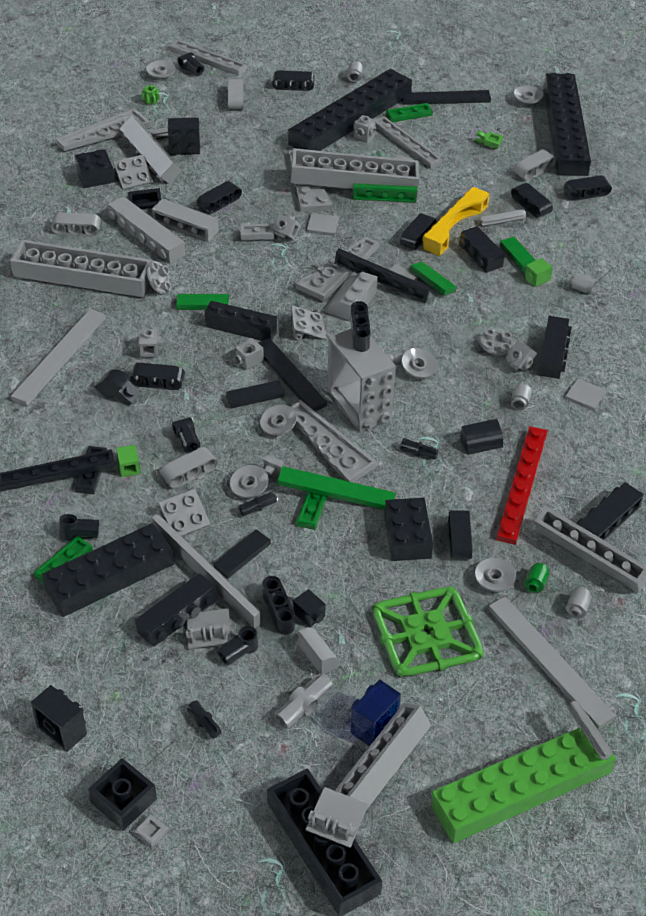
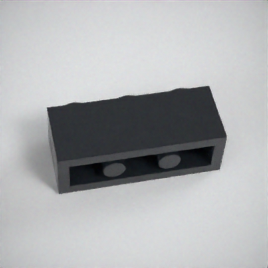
[459,226,505,273]

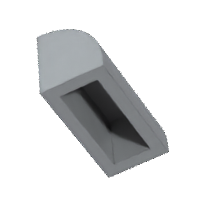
[299,628,340,674]

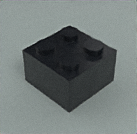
[168,118,200,155]
[75,149,115,188]
[31,685,87,752]
[88,758,157,831]

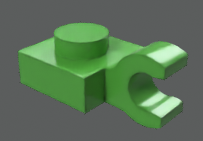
[475,131,504,149]

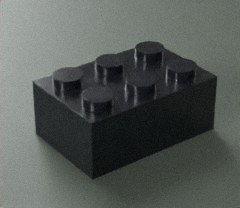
[384,497,433,561]

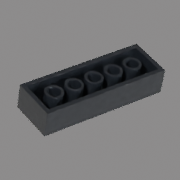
[42,523,174,617]
[267,768,382,916]

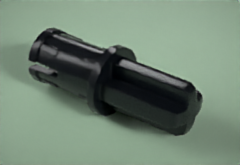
[400,438,439,459]
[238,491,278,517]
[187,700,222,739]

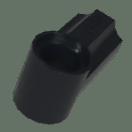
[177,52,204,76]
[172,417,200,453]
[59,514,99,541]
[217,626,258,665]

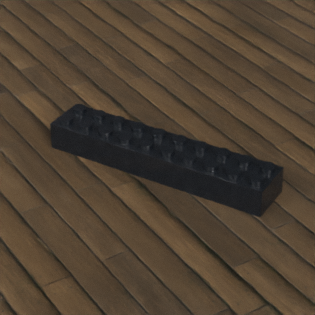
[288,68,412,151]
[544,73,591,176]

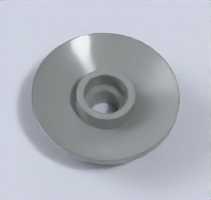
[146,60,175,78]
[514,86,543,104]
[401,348,437,378]
[260,405,297,435]
[230,465,269,498]
[475,558,516,592]

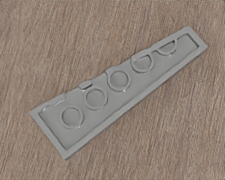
[56,108,151,151]
[289,150,332,212]
[296,237,379,301]
[291,400,377,483]

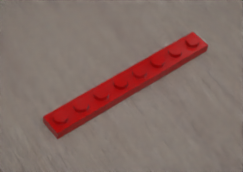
[496,426,548,545]

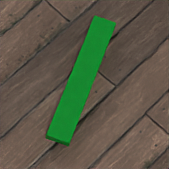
[277,466,396,510]

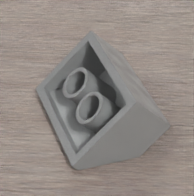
[324,272,377,321]

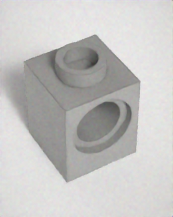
[235,338,264,370]

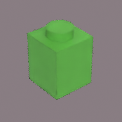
[524,258,553,287]
[116,445,140,477]

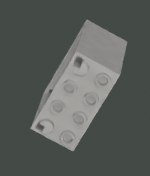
[327,329,396,432]

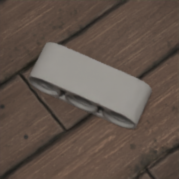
[228,79,243,109]
[514,149,557,181]
[51,213,101,236]
[160,447,218,488]

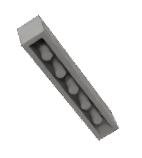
[120,115,182,184]
[108,196,186,263]
[535,506,646,593]
[335,703,431,809]

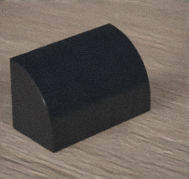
[127,188,162,207]
[460,419,503,455]

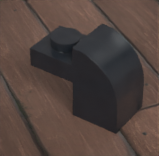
[94,369,141,406]

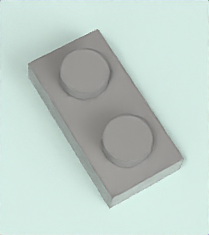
[240,224,274,240]

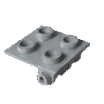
[113,155,153,189]
[291,306,326,340]
[159,489,211,536]
[186,608,231,649]
[306,787,369,848]

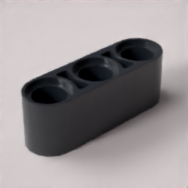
[272,70,315,91]
[563,175,612,201]
[196,181,242,214]
[511,183,553,218]
[400,213,436,250]
[350,301,371,352]
[130,362,185,390]
[448,510,472,559]
[262,576,295,635]

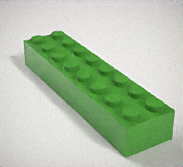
[430,727,616,844]

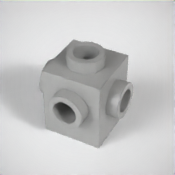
[353,115,376,142]
[272,214,301,240]
[136,329,162,357]
[505,340,537,371]

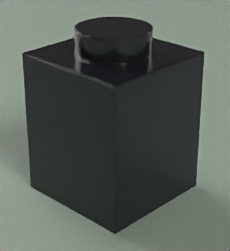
[293,589,326,627]

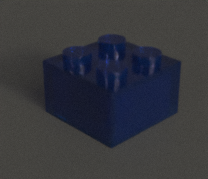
[350,679,401,746]

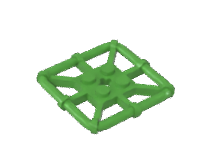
[372,586,484,677]

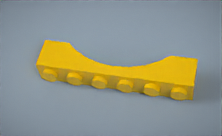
[422,187,490,256]

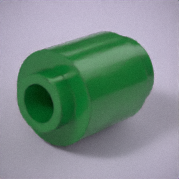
[524,563,549,593]

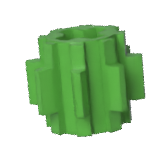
[142,85,160,105]

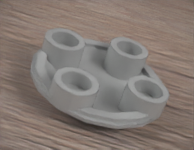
[147,261,172,294]
[479,328,514,355]

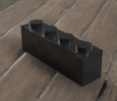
[204,301,277,341]
[538,316,572,379]
[576,482,644,540]
[135,573,218,647]

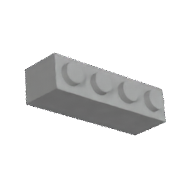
[152,199,219,242]

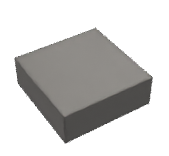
[134,814,168,848]

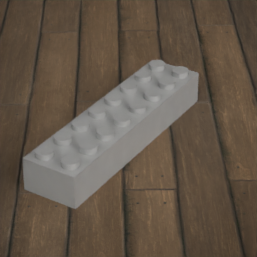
[291,148,420,190]
[10,240,152,297]

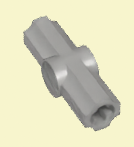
[274,673,333,729]

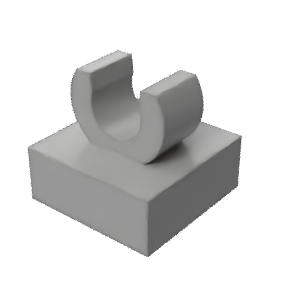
[264,455,284,481]

